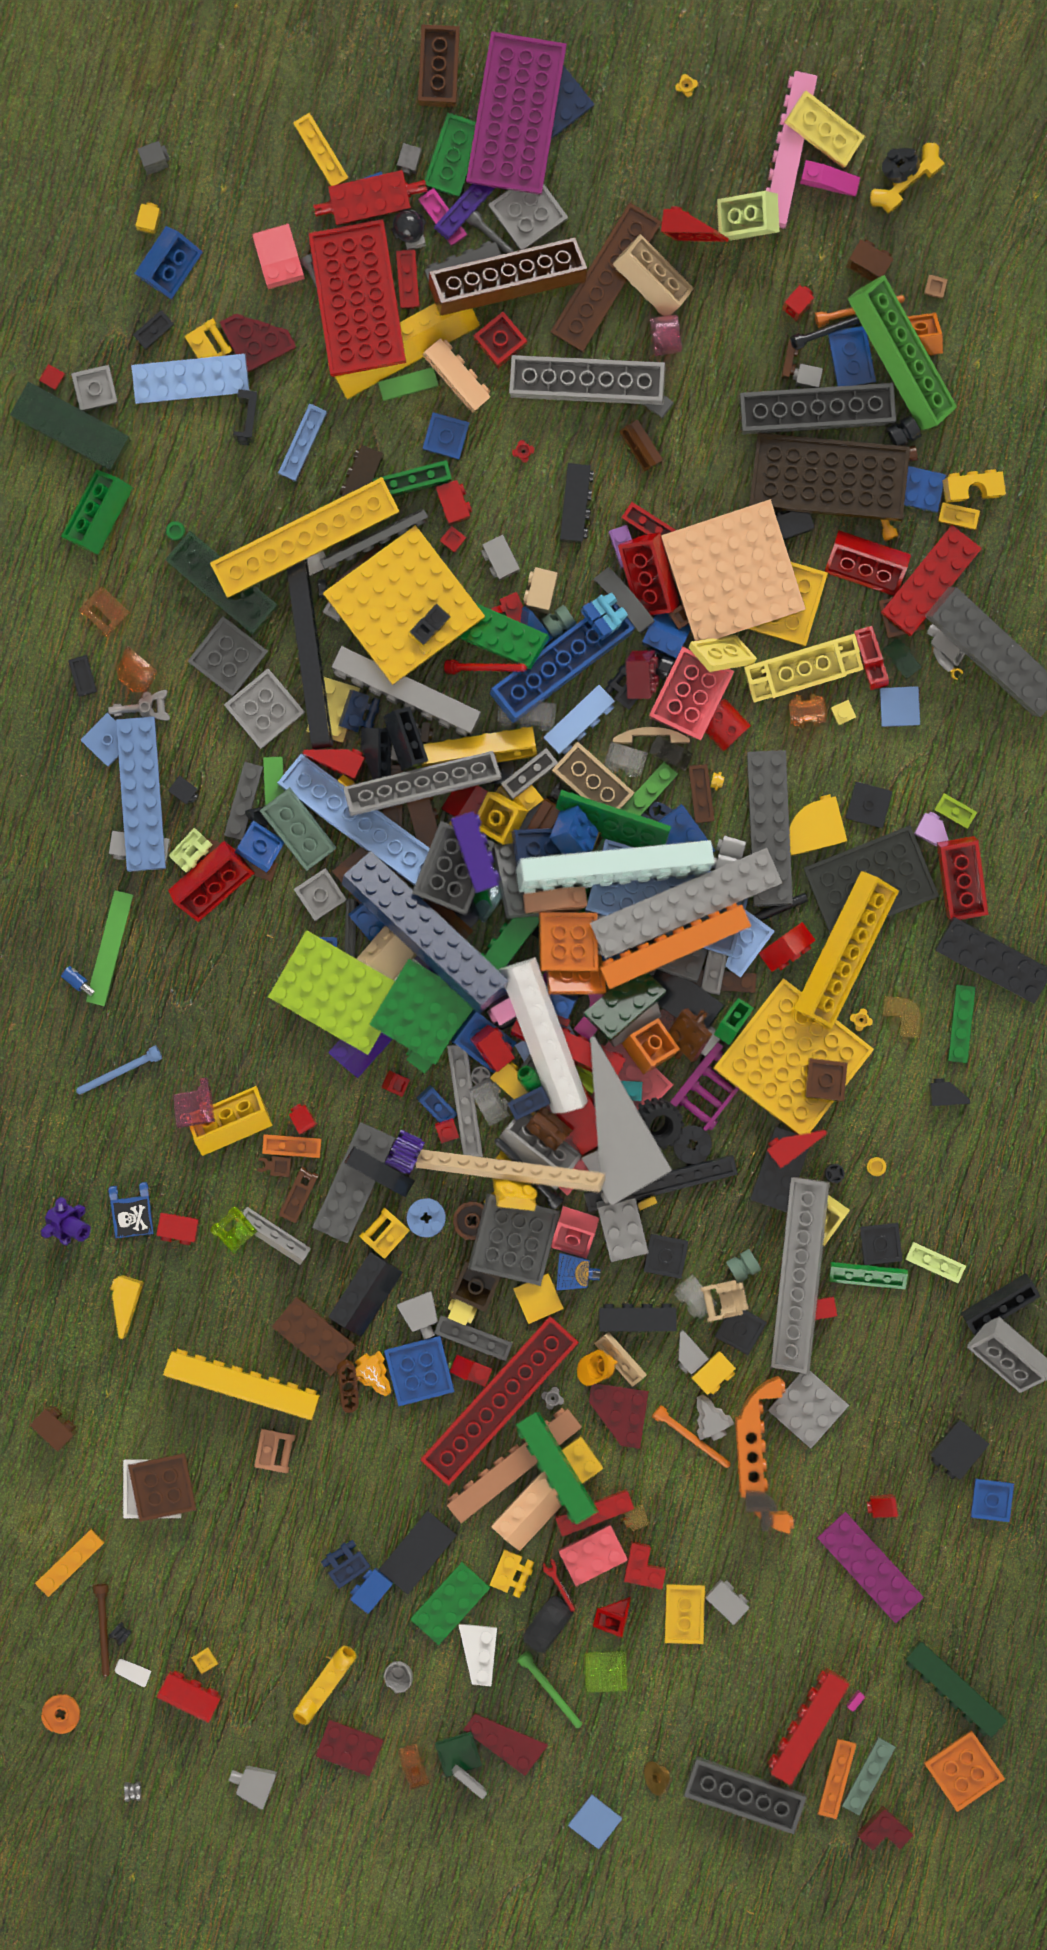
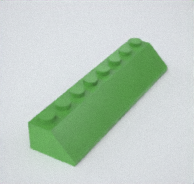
[848,275,957,430]

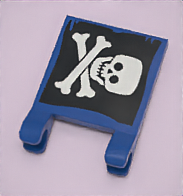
[109,1182,154,1238]

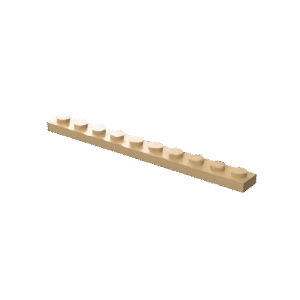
[416,1150,605,1192]

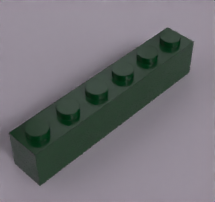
[904,1640,1007,1738]

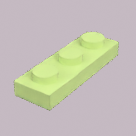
[905,1242,966,1283]

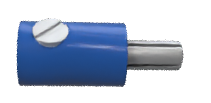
[61,966,95,996]

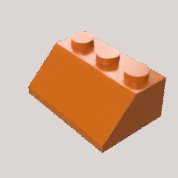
[908,313,943,356]

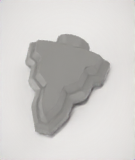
[697,1394,735,1441]

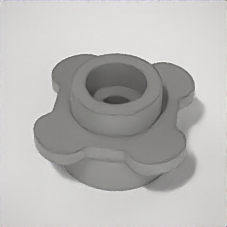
[541,1387,564,1409]

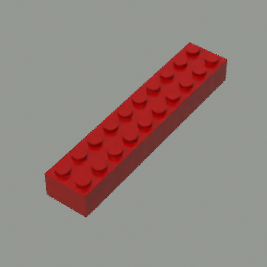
[420,1316,579,1486]

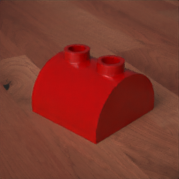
[705,698,751,752]

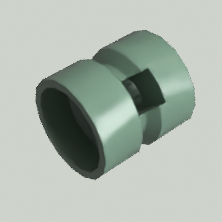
[541,605,576,640]
[726,1249,761,1283]

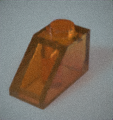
[398,1744,430,1790]

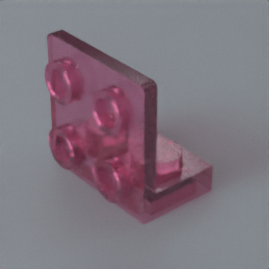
[173,1077,215,1128]

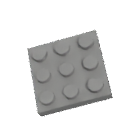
[488,184,568,250]
[224,668,305,749]
[767,1371,849,1448]

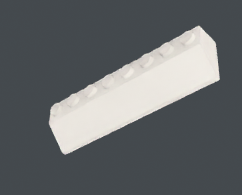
[499,958,588,1113]

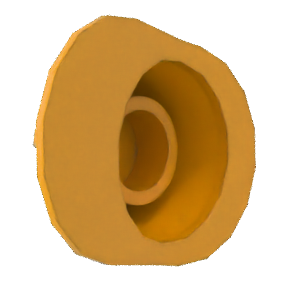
[577,1349,618,1386]

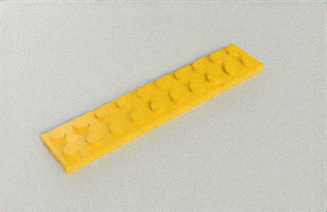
[210,477,399,598]

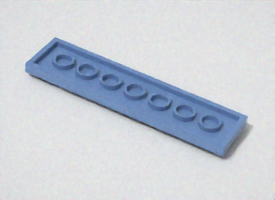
[116,717,166,872]

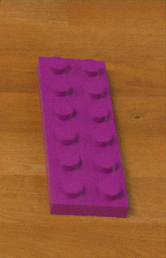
[817,1511,924,1624]

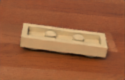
[594,1331,647,1387]

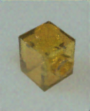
[623,1504,650,1532]

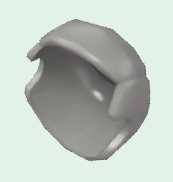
[384,1661,413,1693]

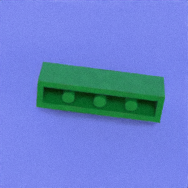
[373,460,452,497]

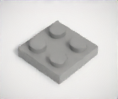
[72,365,118,412]
[294,868,347,921]

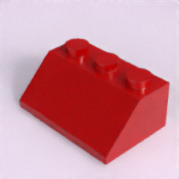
[157,1670,222,1723]

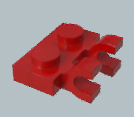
[491,592,523,622]

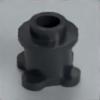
[547,781,571,801]

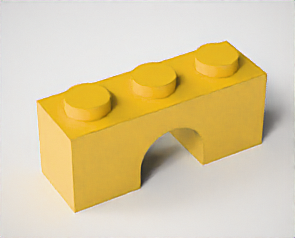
[943,469,1006,503]

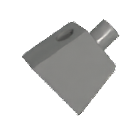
[397,1291,438,1339]
[228,1766,277,1810]

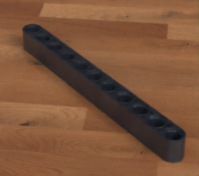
[287,559,333,750]

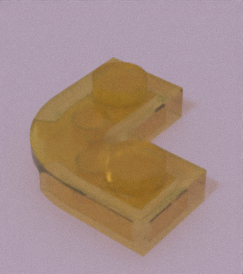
[882,996,921,1038]

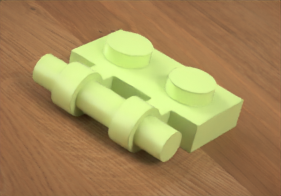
[168,828,213,873]

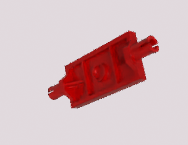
[313,170,428,225]

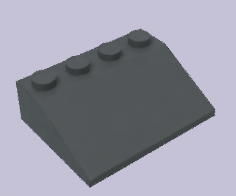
[412,821,494,915]

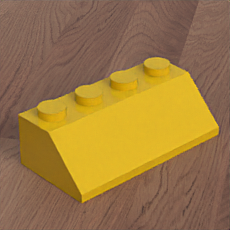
[186,1086,273,1156]

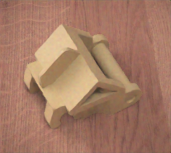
[700,1280,749,1322]

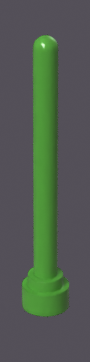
[517,1650,582,1728]

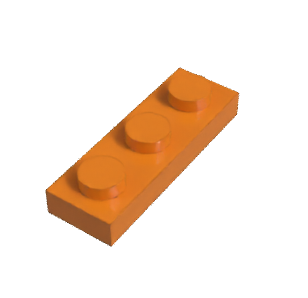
[262,1134,322,1158]

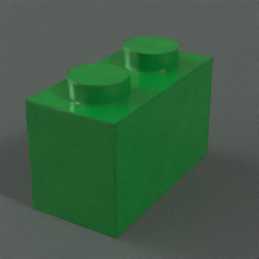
[714,998,754,1045]

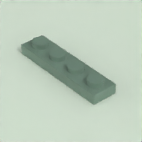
[842,1737,895,1815]

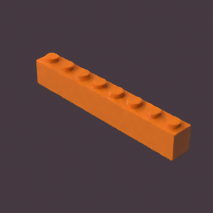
[599,903,751,989]

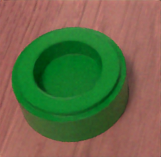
[166,521,186,541]

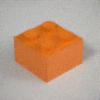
[622,1018,680,1075]

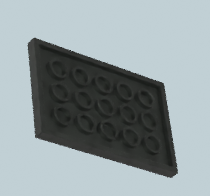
[803,825,939,934]

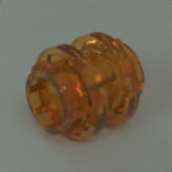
[789,693,827,729]

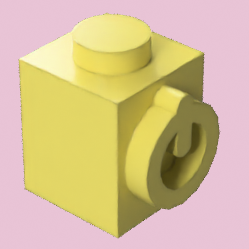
[448,1299,477,1326]

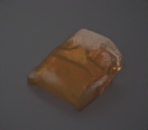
[116,646,157,693]

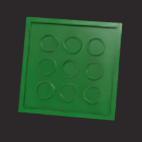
[369,959,470,1064]

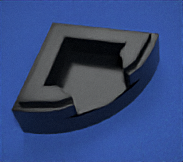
[245,806,269,827]

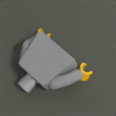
[927,624,965,680]

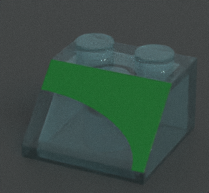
[473,867,502,923]

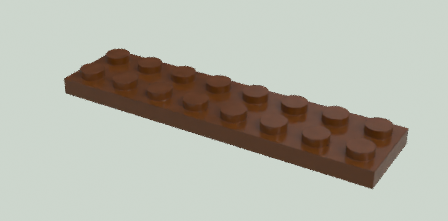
[550,202,662,353]

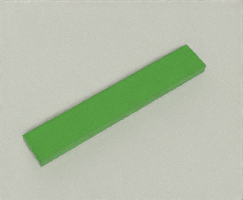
[86,890,134,1006]

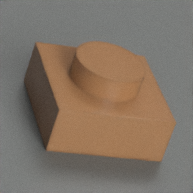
[924,275,948,299]

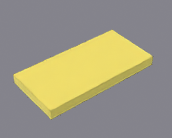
[784,91,865,168]

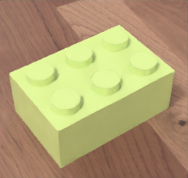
[717,191,780,240]

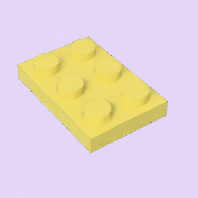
[689,635,757,672]
[306,677,360,743]

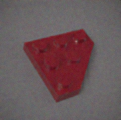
[220,313,297,373]
[589,1383,649,1449]

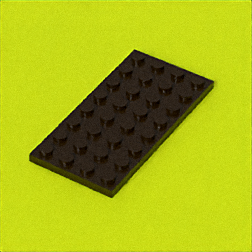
[749,433,910,522]

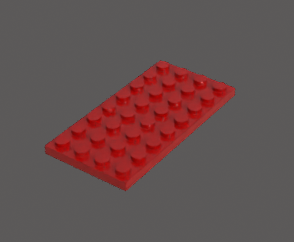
[308,219,407,377]

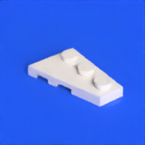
[459,1624,497,1686]

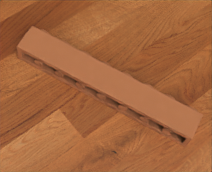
[447,1408,582,1523]

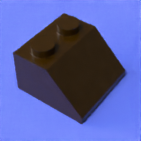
[451,1259,501,1312]

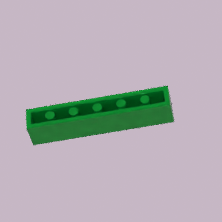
[516,1411,599,1525]

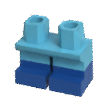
[580,593,628,640]

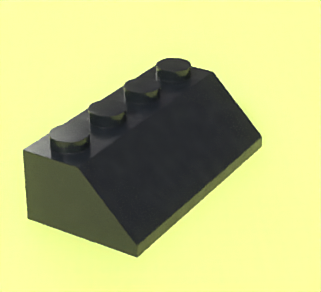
[329,1252,403,1337]

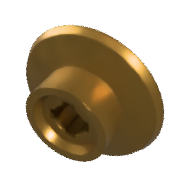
[644,1761,670,1796]

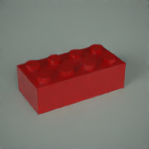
[937,836,988,921]

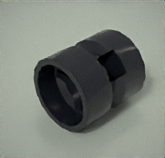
[886,415,922,446]
[649,648,675,681]

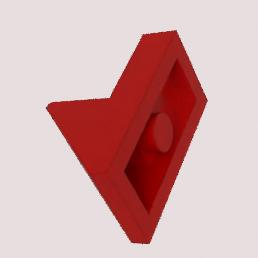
[450,1354,492,1387]

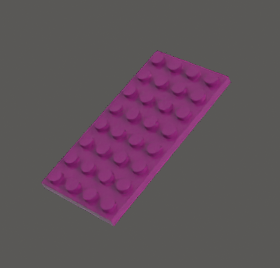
[466,31,567,195]

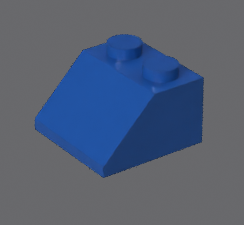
[642,613,691,660]

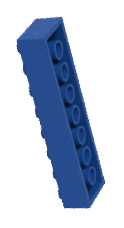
[490,603,635,724]

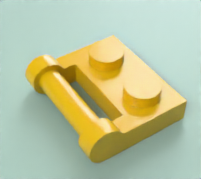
[184,319,233,358]
[359,1207,410,1259]

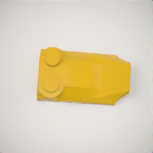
[492,1151,537,1211]

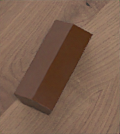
[619,419,663,471]

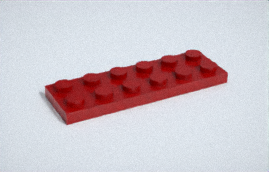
[881,525,982,637]

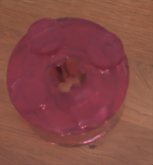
[650,315,682,356]

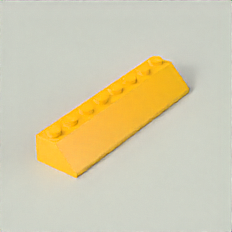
[327,303,480,399]
[794,871,899,1028]
[163,1349,320,1420]

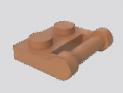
[254,1429,296,1473]

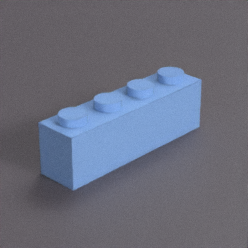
[543,685,615,755]

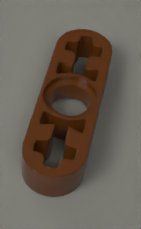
[337,1360,359,1413]

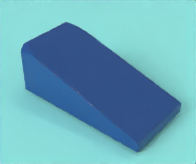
[417,1085,457,1122]

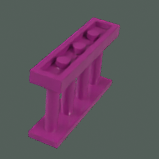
[670,1042,739,1131]

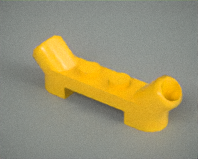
[870,143,945,214]
[293,1646,356,1725]

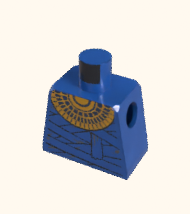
[556,1253,601,1290]

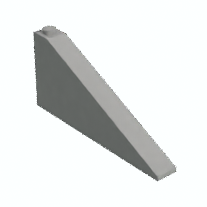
[591,1036,672,1205]

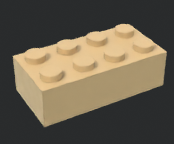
[552,742,635,809]

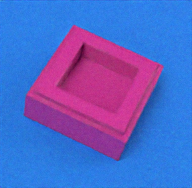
[846,1690,865,1712]

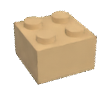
[523,567,558,614]

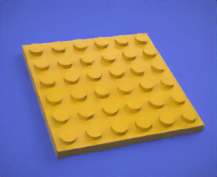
[323,525,485,685]
[713,978,874,1134]

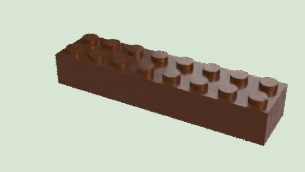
[428,238,587,316]

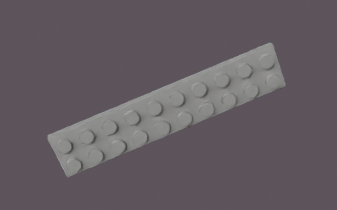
[590,848,782,959]
[771,1177,830,1374]

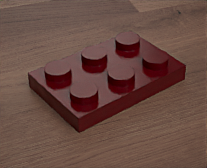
[316,1719,384,1777]

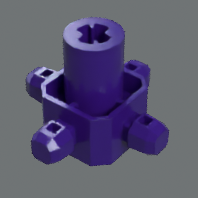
[41,1197,91,1245]

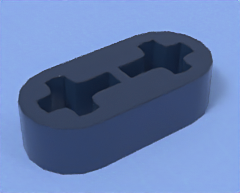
[649,802,673,821]

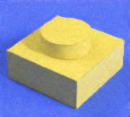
[830,700,856,726]

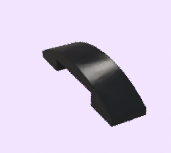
[344,1146,415,1197]

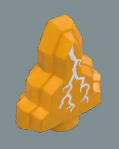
[354,1351,391,1396]

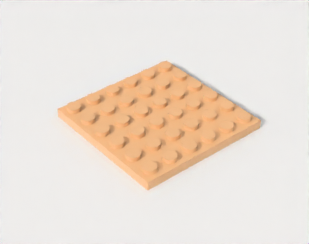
[661,499,805,641]

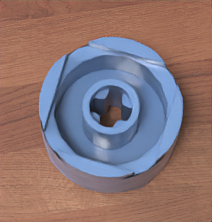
[407,1198,446,1237]

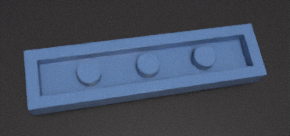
[278,403,327,482]

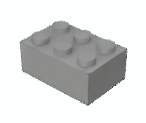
[596,1193,648,1262]

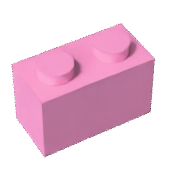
[487,994,516,1025]

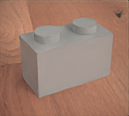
[481,535,520,581]
[705,1579,749,1625]

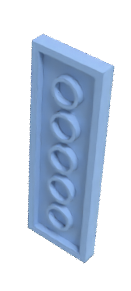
[131,354,250,404]

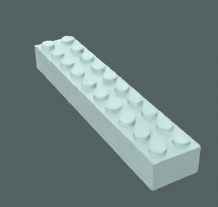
[516,840,714,894]

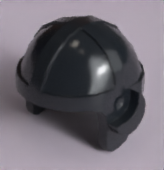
[391,209,426,243]

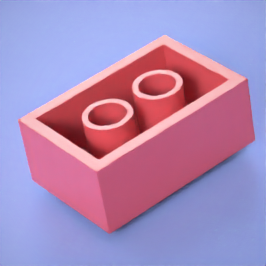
[558,1523,628,1586]

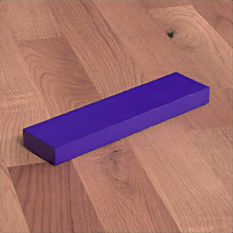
[434,184,495,240]

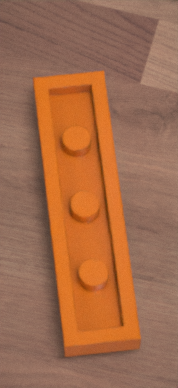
[817,1738,856,1819]

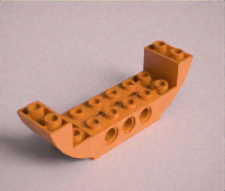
[735,1376,794,1534]

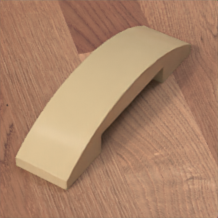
[613,727,690,744]

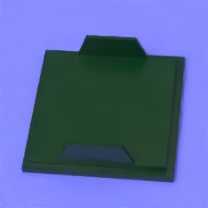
[434,1731,482,1778]

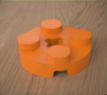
[41,1694,81,1734]

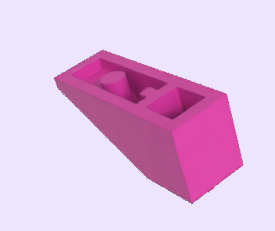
[800,160,860,197]

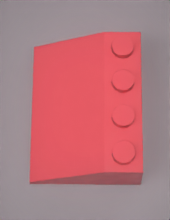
[649,647,735,740]

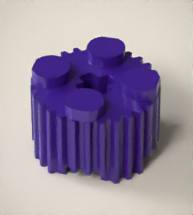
[385,1130,425,1174]

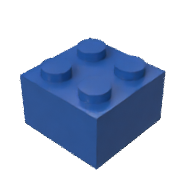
[550,805,599,855]

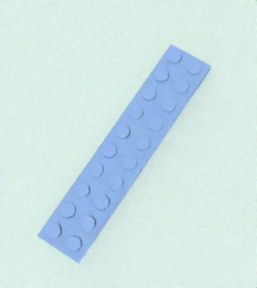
[277,754,430,886]

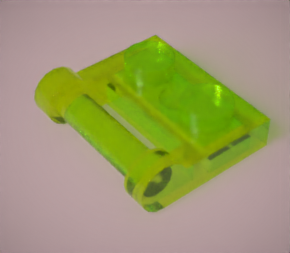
[210,1207,257,1253]

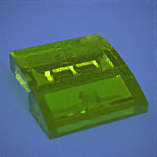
[585,1651,627,1692]

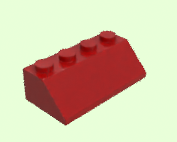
[824,530,911,596]
[618,532,680,615]
[168,841,254,922]

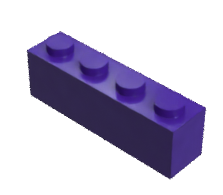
[451,811,500,893]

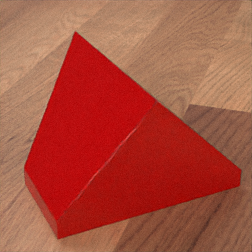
[593,1597,631,1637]

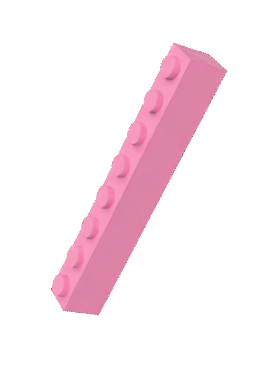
[766,71,817,228]

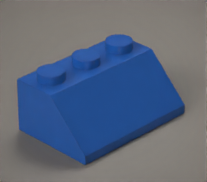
[135,226,203,299]

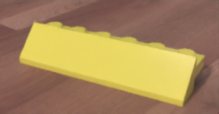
[744,634,864,703]

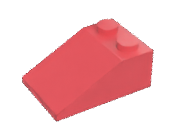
[252,224,305,289]

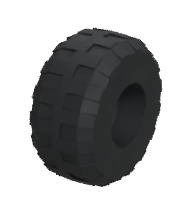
[522,1596,574,1653]

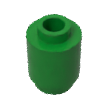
[517,1066,542,1093]

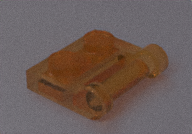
[79,586,130,637]

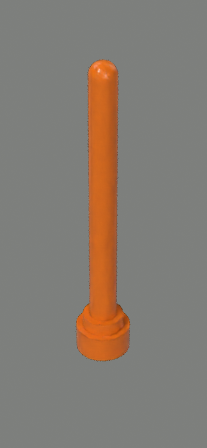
[814,295,905,328]
[652,1405,731,1468]

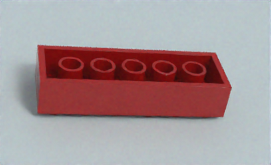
[767,1667,849,1785]

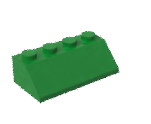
[61,469,133,555]

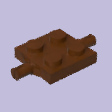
[669,1008,712,1062]

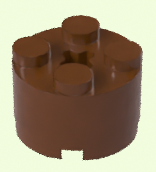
[453,1201,484,1240]

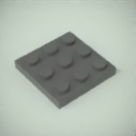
[188,616,268,697]

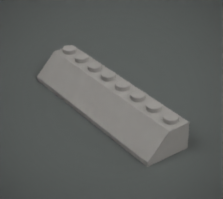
[343,751,501,816]

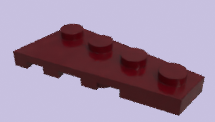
[463,1713,548,1776]

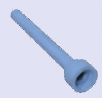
[76,1045,163,1094]

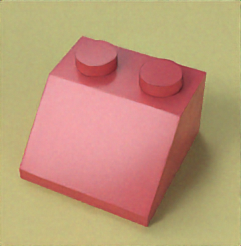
[551,1206,600,1259]

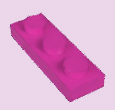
[418,188,467,246]

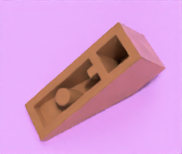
[523,887,587,914]

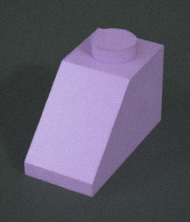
[914,812,948,846]

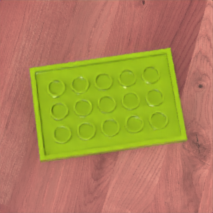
[268,930,395,1055]

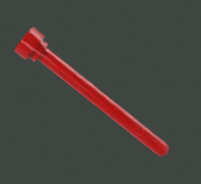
[444,659,527,675]

